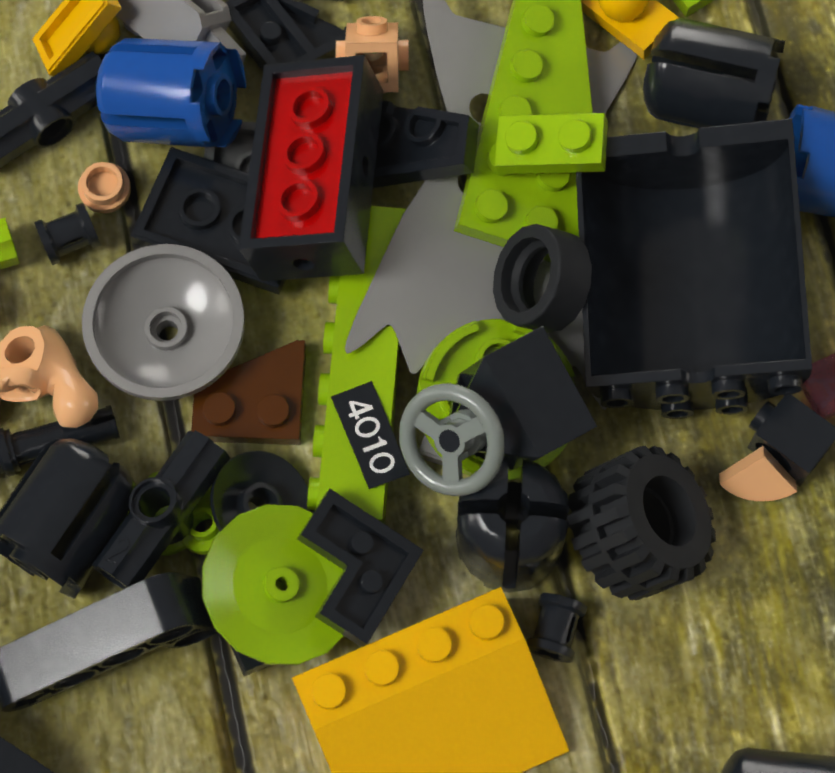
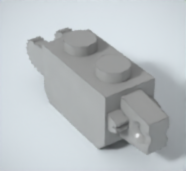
[116,0,246,63]

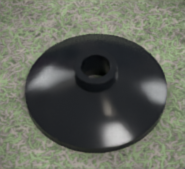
[210,451,313,531]

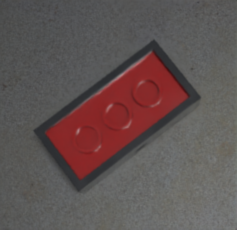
[239,55,384,281]

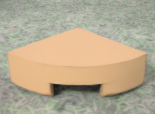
[719,446,797,502]

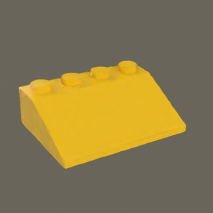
[292,587,569,773]

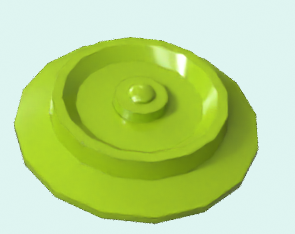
[202,504,344,665]

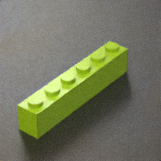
[307,206,407,524]

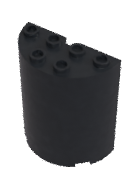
[576,118,812,419]

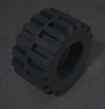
[567,446,716,600]

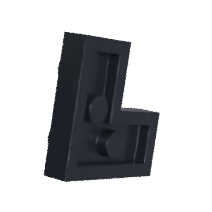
[297,489,424,647]

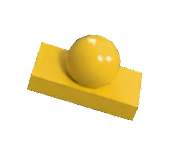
[33,0,122,76]
[581,0,679,60]

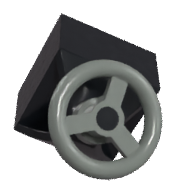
[399,326,597,496]

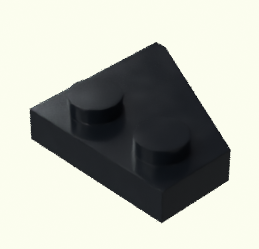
[224,0,347,71]

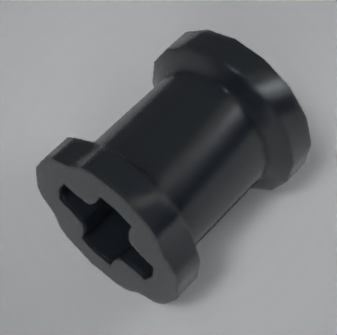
[34,203,102,265]
[526,593,587,663]

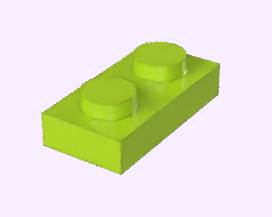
[495,113,608,174]

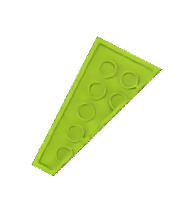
[453,0,593,262]

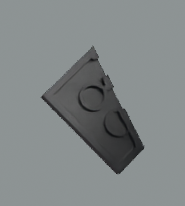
[373,100,479,188]

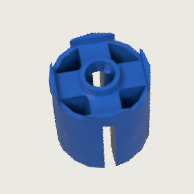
[96,38,246,147]

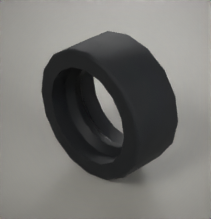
[493,224,592,333]

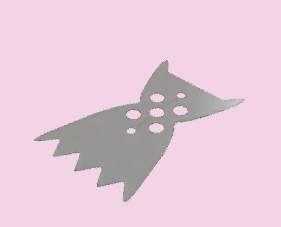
[345,0,637,410]

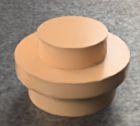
[78,162,131,213]

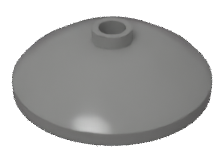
[82,244,245,401]

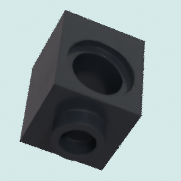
[748,395,835,487]

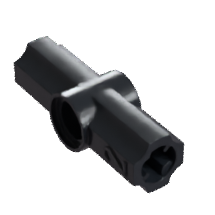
[0,51,102,168]
[92,430,230,589]

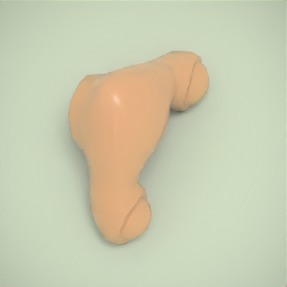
[0,325,98,428]

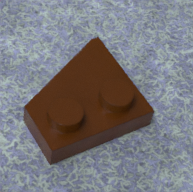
[191,340,306,445]

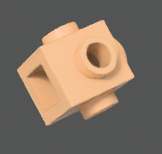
[336,16,409,94]

